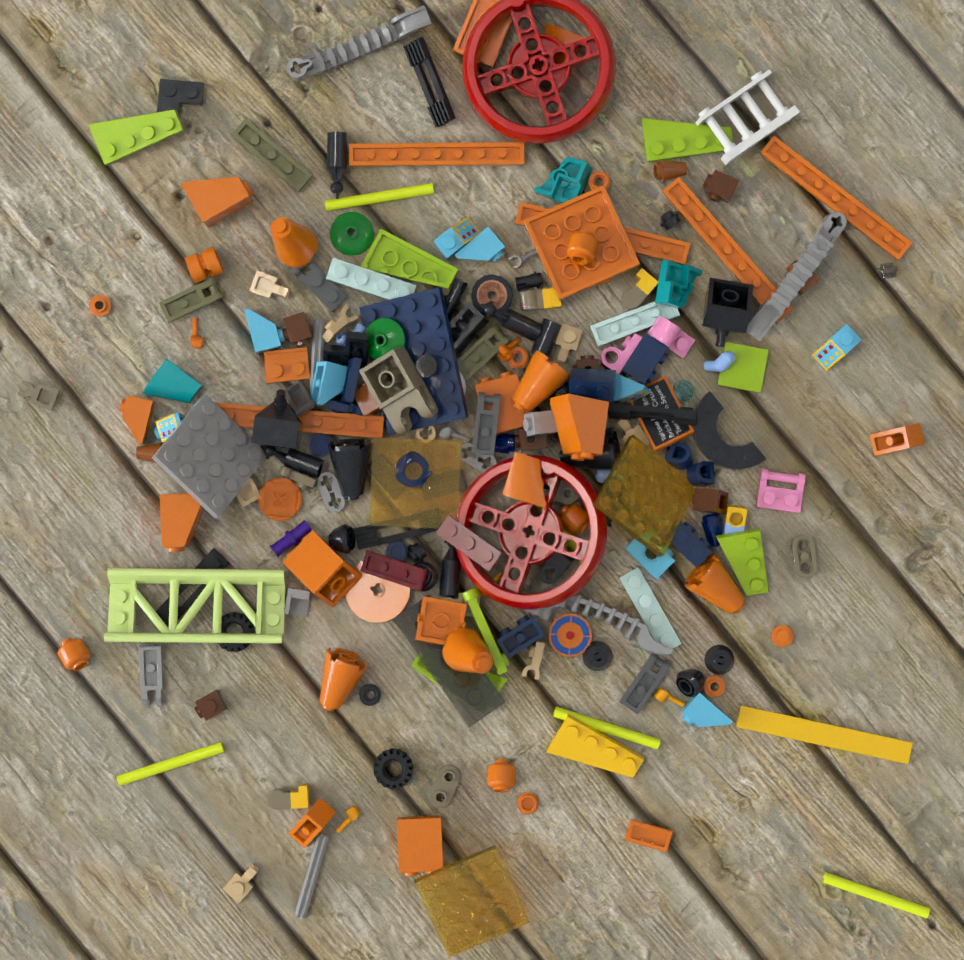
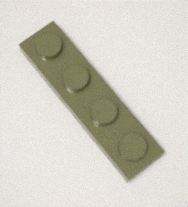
[232,118,312,193]

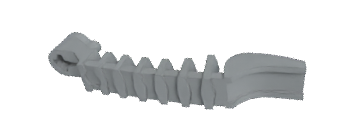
[287,5,433,81]
[747,212,847,341]
[524,590,673,656]

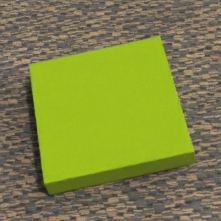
[717,342,769,393]

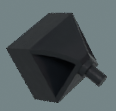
[702,278,753,347]
[251,389,303,450]

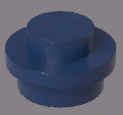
[386,541,408,561]

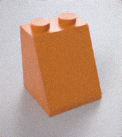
[181,177,254,227]
[550,394,609,461]
[160,493,204,552]
[282,530,362,608]

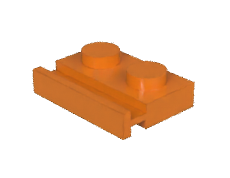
[263,347,310,384]

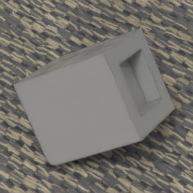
[284,588,311,617]

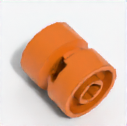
[185,246,224,284]

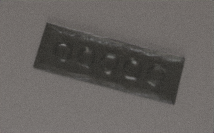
[393,595,505,728]

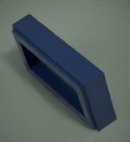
[341,357,362,404]

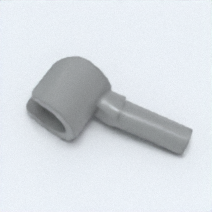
[509,249,538,268]
[438,426,471,443]

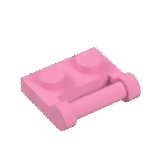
[756,468,806,513]

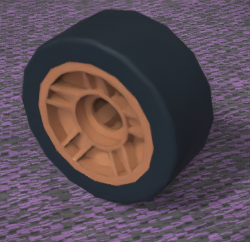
[471,274,513,317]

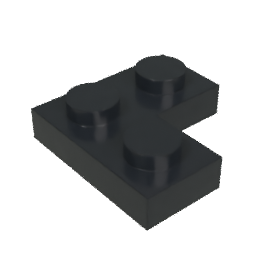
[157,79,204,116]
[323,331,369,369]

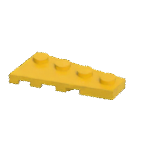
[546,714,644,778]

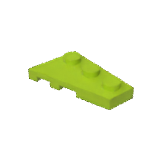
[716,528,768,596]

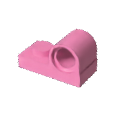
[647,316,695,358]
[600,333,642,374]

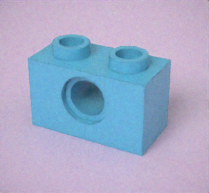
[624,530,675,579]

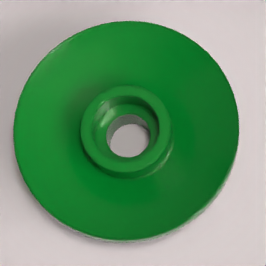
[330,212,374,256]
[365,318,406,360]

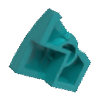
[534,157,592,203]
[655,260,703,308]
[143,358,203,403]

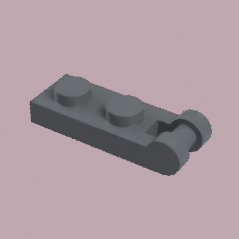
[288,261,347,312]
[472,392,501,456]
[619,653,672,714]

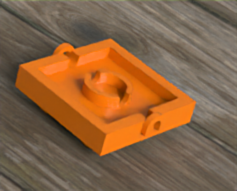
[415,596,467,645]

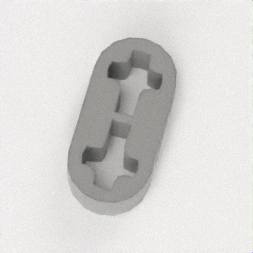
[458,443,496,472]
[317,472,345,512]

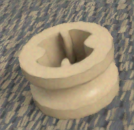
[416,426,436,443]

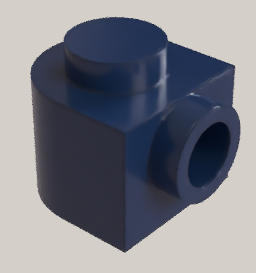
[665,442,694,470]
[686,461,716,487]

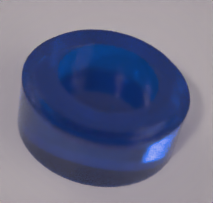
[310,434,331,456]

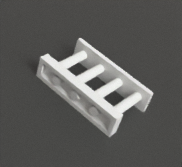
[695,69,800,166]

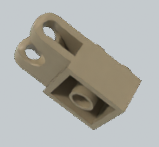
[359,346,438,435]

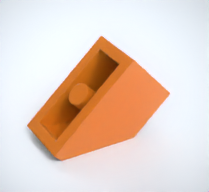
[120,395,156,444]
[870,423,925,456]
[288,798,336,848]

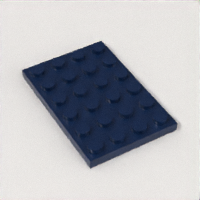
[359,287,469,436]

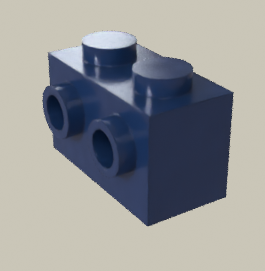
[621,333,669,385]
[569,368,616,402]
[663,521,712,568]
[496,615,545,659]

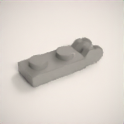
[139,645,164,707]

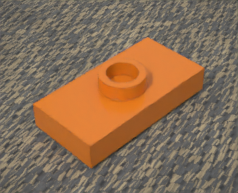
[624,819,673,852]

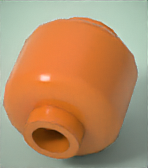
[567,230,598,265]
[558,503,589,535]
[57,637,91,671]
[487,759,516,792]

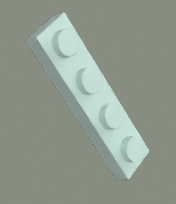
[326,258,416,300]
[590,301,680,347]
[619,567,682,649]

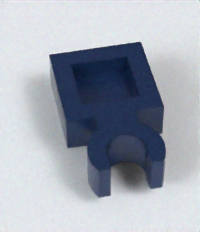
[326,394,363,416]

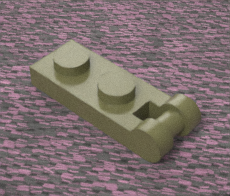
[159,277,224,323]
[457,324,511,381]

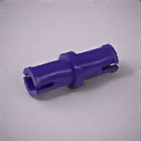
[270,520,312,557]

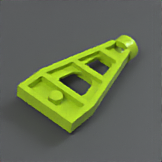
[461,587,509,675]

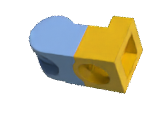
[722,504,748,534]

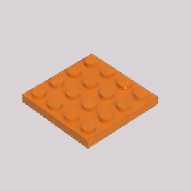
[523,185,640,301]

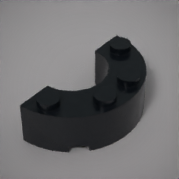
[692,391,766,470]

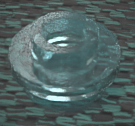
[673,380,694,402]

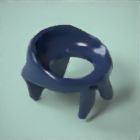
[395,451,432,488]

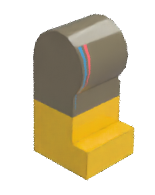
[621,268,658,310]
[519,288,561,311]
[267,784,310,810]

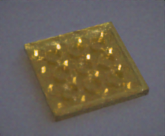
[593,435,698,557]
[369,437,461,529]
[414,845,530,957]

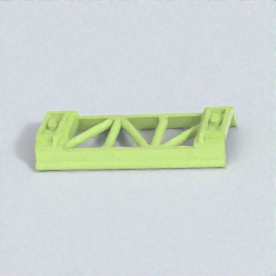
[104,568,286,643]

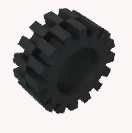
[217,612,255,652]
[373,748,413,790]

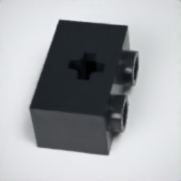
[449,302,489,354]

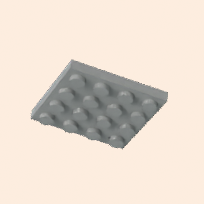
[152,394,266,518]

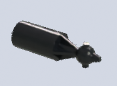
[327,132,347,199]
[479,301,542,341]
[524,318,562,372]
[260,445,324,478]
[439,540,461,598]

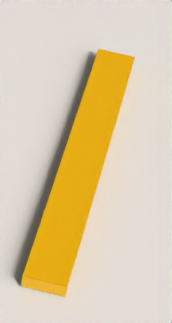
[736,705,913,764]

